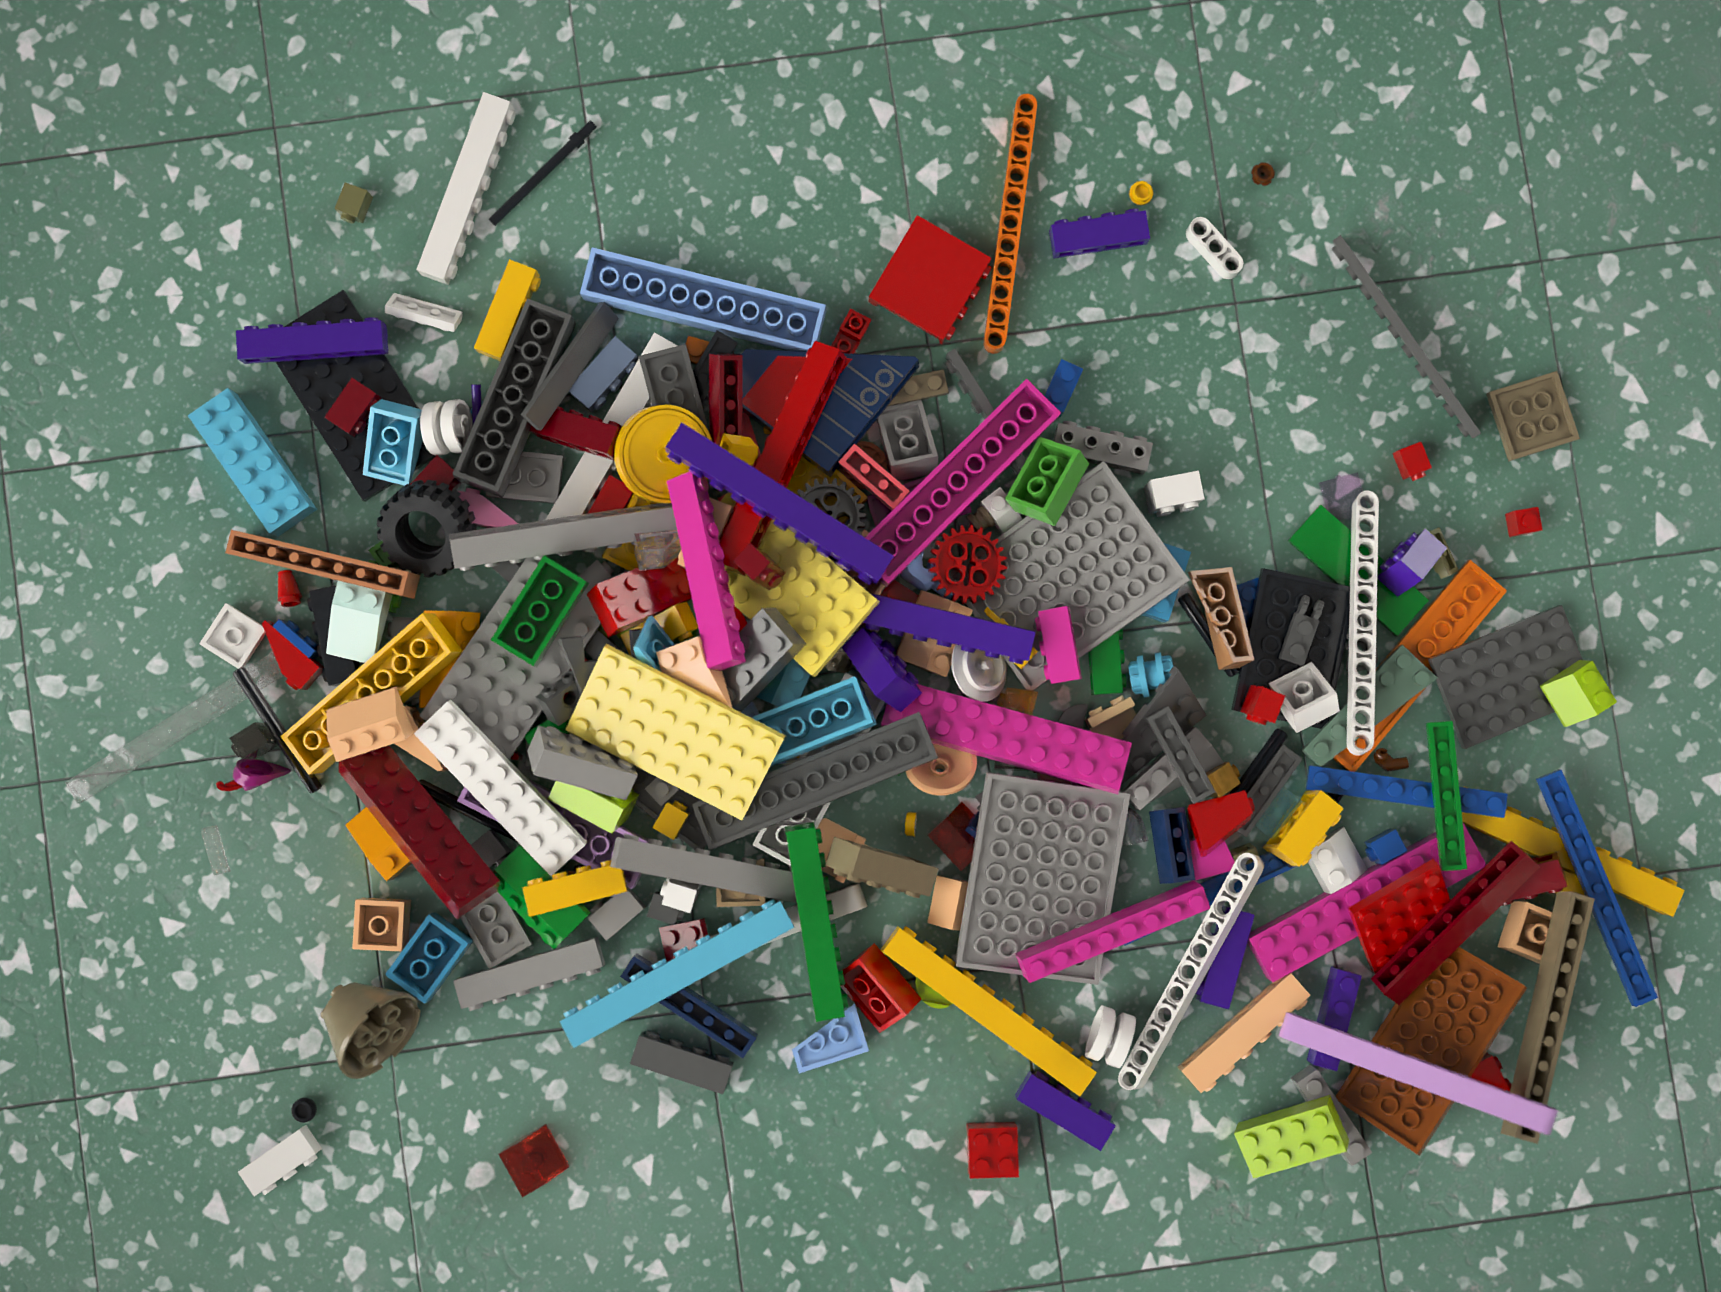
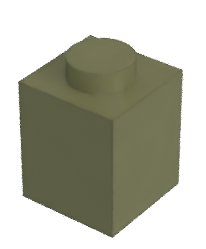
[335,182,373,224]

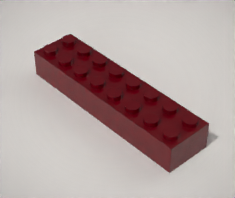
[339,745,500,919]

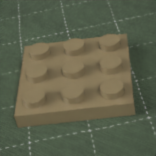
[1486,371,1580,461]

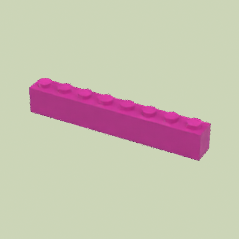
[667,471,745,671]
[1015,881,1210,983]

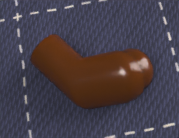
[1373,748,1409,771]

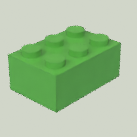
[1005,437,1089,526]

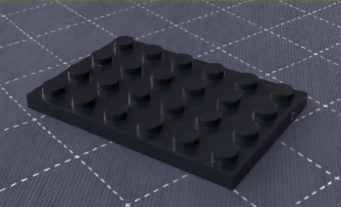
[1231,568,1350,729]

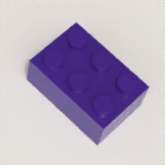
[842,627,922,712]

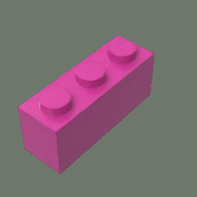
[1035,606,1082,684]

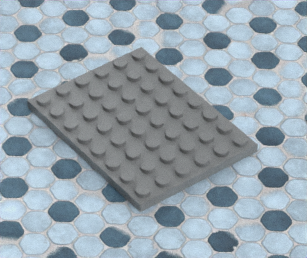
[948,461,1190,693]
[955,772,1131,985]

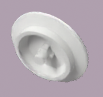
[951,644,1007,702]

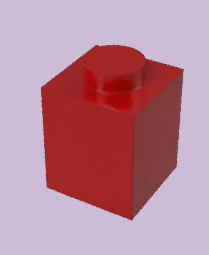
[1393,442,1432,481]
[1505,507,1543,538]

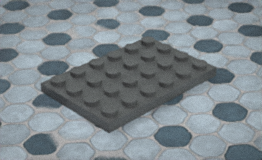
[1428,605,1583,749]

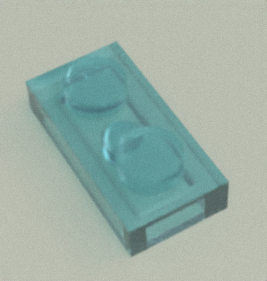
[1255,787,1302,840]

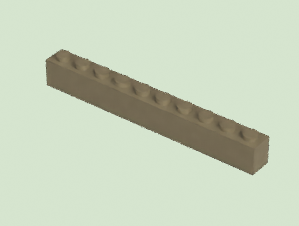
[1501,891,1595,1144]

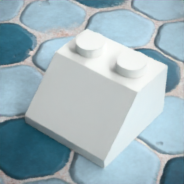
[1269,662,1340,733]
[1308,827,1367,894]

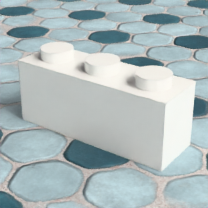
[238,1125,322,1196]

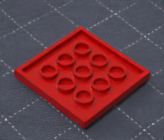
[1348,859,1450,974]

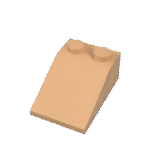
[656,637,733,708]
[394,706,449,772]

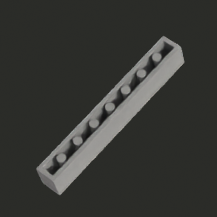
[610,834,797,903]

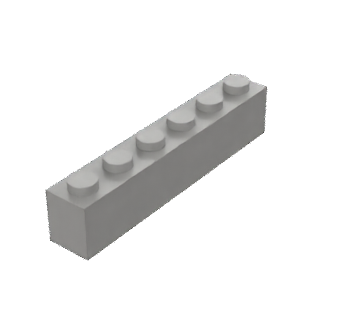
[453,936,606,1011]

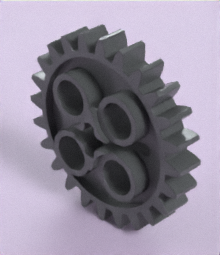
[797,477,866,536]

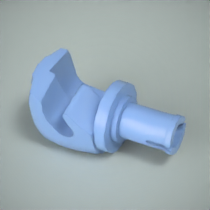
[900,551,953,600]

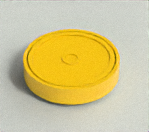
[614,405,712,503]

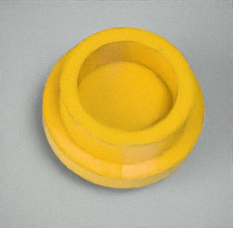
[1129,181,1153,205]

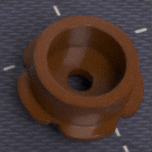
[1251,162,1275,186]

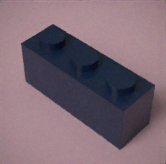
[1149,807,1195,884]

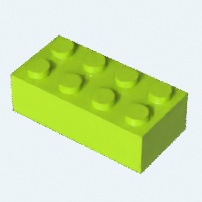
[1234,1095,1350,1179]

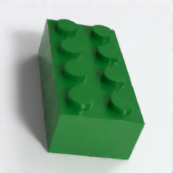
[491,555,589,667]

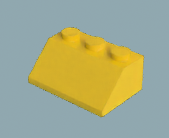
[1263,790,1344,867]

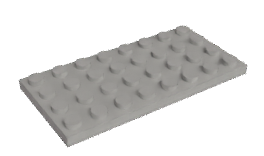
[419,557,601,760]

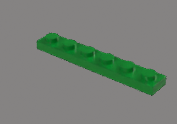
[1426,721,1467,871]

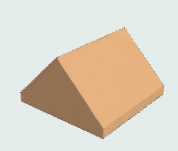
[927,875,968,931]

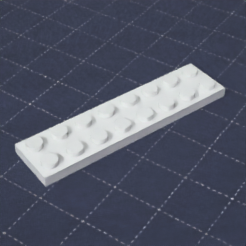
[414,699,587,876]

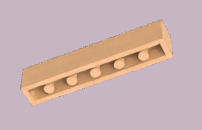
[1178,973,1311,1093]

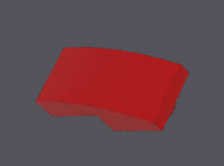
[831,308,872,354]

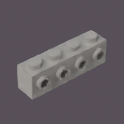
[1053,421,1153,475]

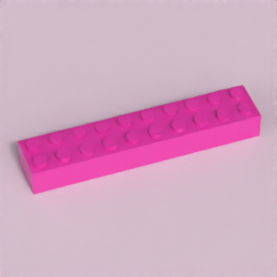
[865,379,1061,587]
[881,684,1132,795]
[1247,823,1486,982]

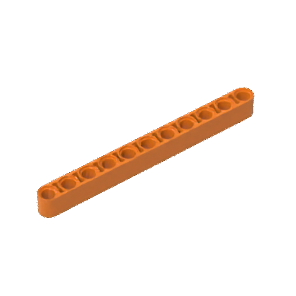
[983,94,1037,354]

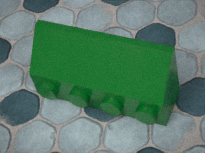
[493,845,591,950]

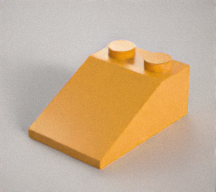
[346,807,412,881]

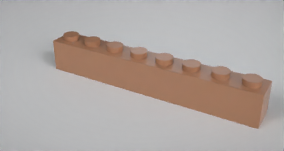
[225,530,420,599]

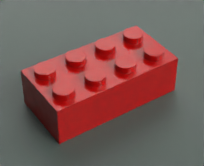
[587,552,692,637]

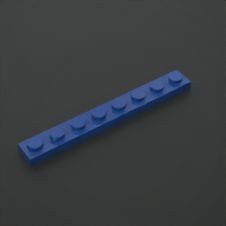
[1305,765,1508,818]

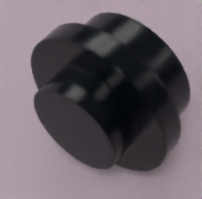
[291,1097,317,1123]

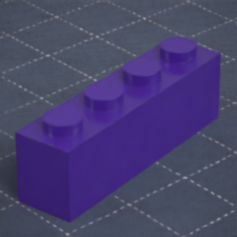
[1049,209,1150,259]
[1195,905,1255,1010]
[1307,966,1362,1071]
[1015,1070,1116,1151]

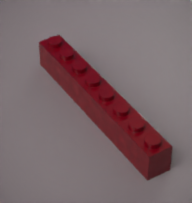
[1371,840,1540,1005]

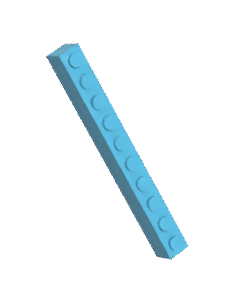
[560,899,794,1048]

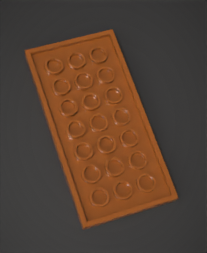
[1335,947,1527,1156]

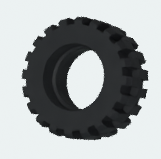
[377,480,477,578]

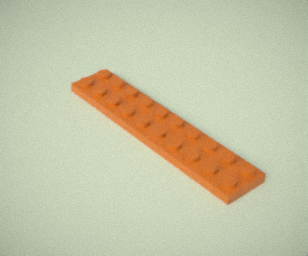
[1333,560,1507,772]

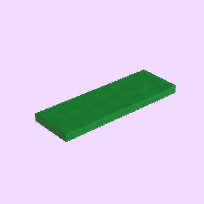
[1288,505,1429,636]

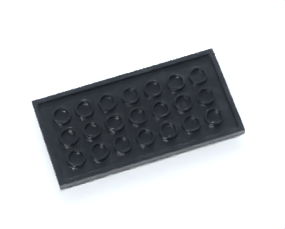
[276,290,439,502]

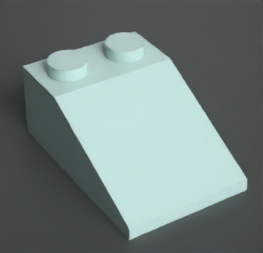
[326,581,392,663]

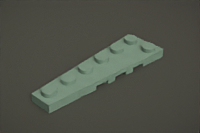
[1302,645,1437,767]

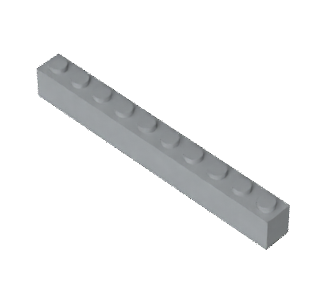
[449,503,678,571]

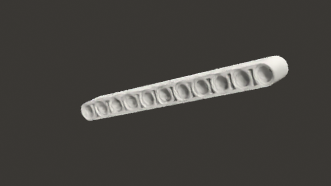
[1347,490,1379,756]
[1118,853,1264,1090]

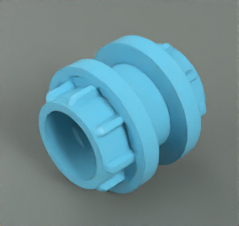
[1128,652,1174,698]

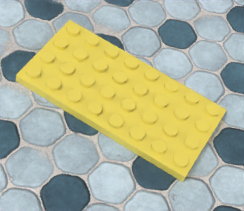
[678,492,879,677]
[565,644,786,820]

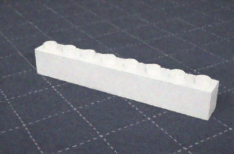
[416,92,516,285]

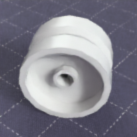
[420,399,473,455]
[1085,1005,1136,1068]

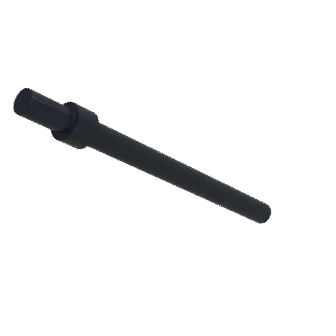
[488,120,597,226]

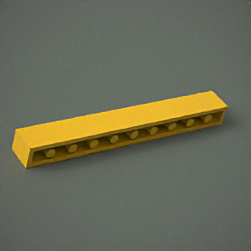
[1462,786,1685,917]
[880,926,1097,1096]

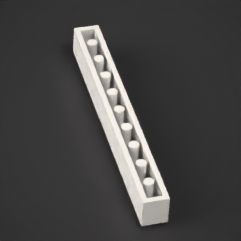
[546,333,677,557]

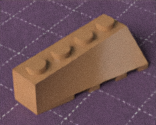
[1188,567,1254,670]

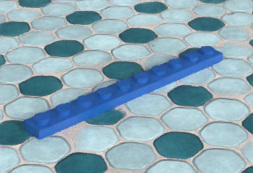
[1536,769,1658,1007]

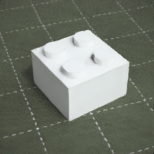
[1144,471,1205,517]

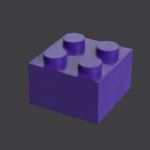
[1377,528,1447,597]

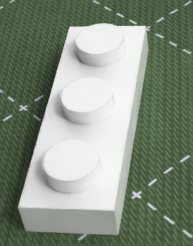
[385,293,463,332]

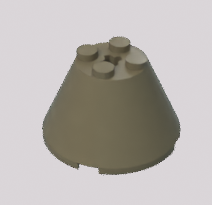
[320,983,420,1079]

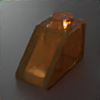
[996,688,1038,716]

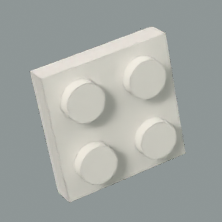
[199,603,266,668]

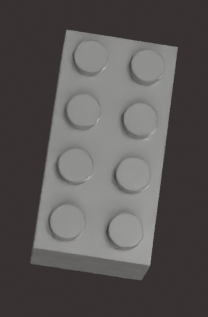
[527,726,638,800]

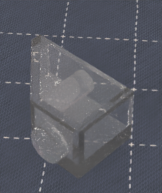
[634,530,681,570]

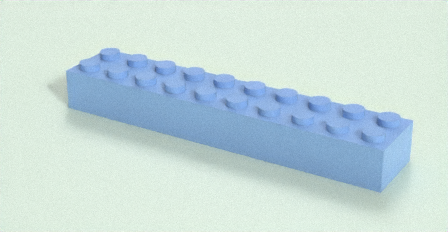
[580,247,826,352]

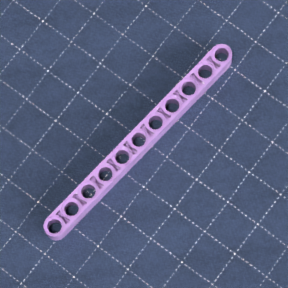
[1279,1012,1558,1135]

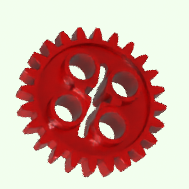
[928,525,1007,604]

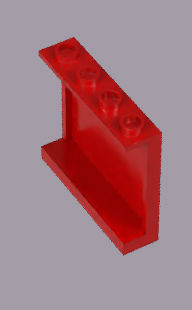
[868,215,993,345]

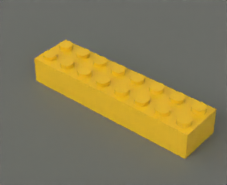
[281,613,463,775]

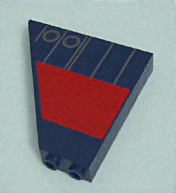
[738,349,919,477]

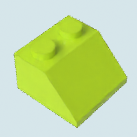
[1540,660,1617,727]

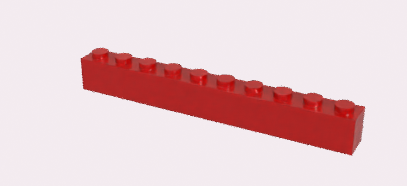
[719,341,847,576]

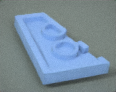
[792,1004,869,1073]

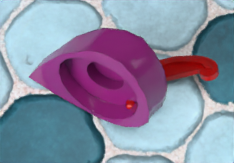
[216,758,291,791]

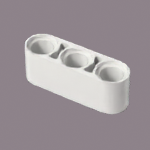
[1186,217,1244,279]

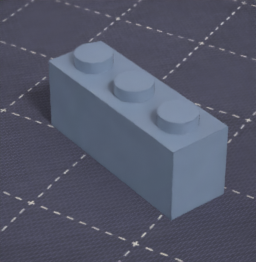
[569,336,639,412]

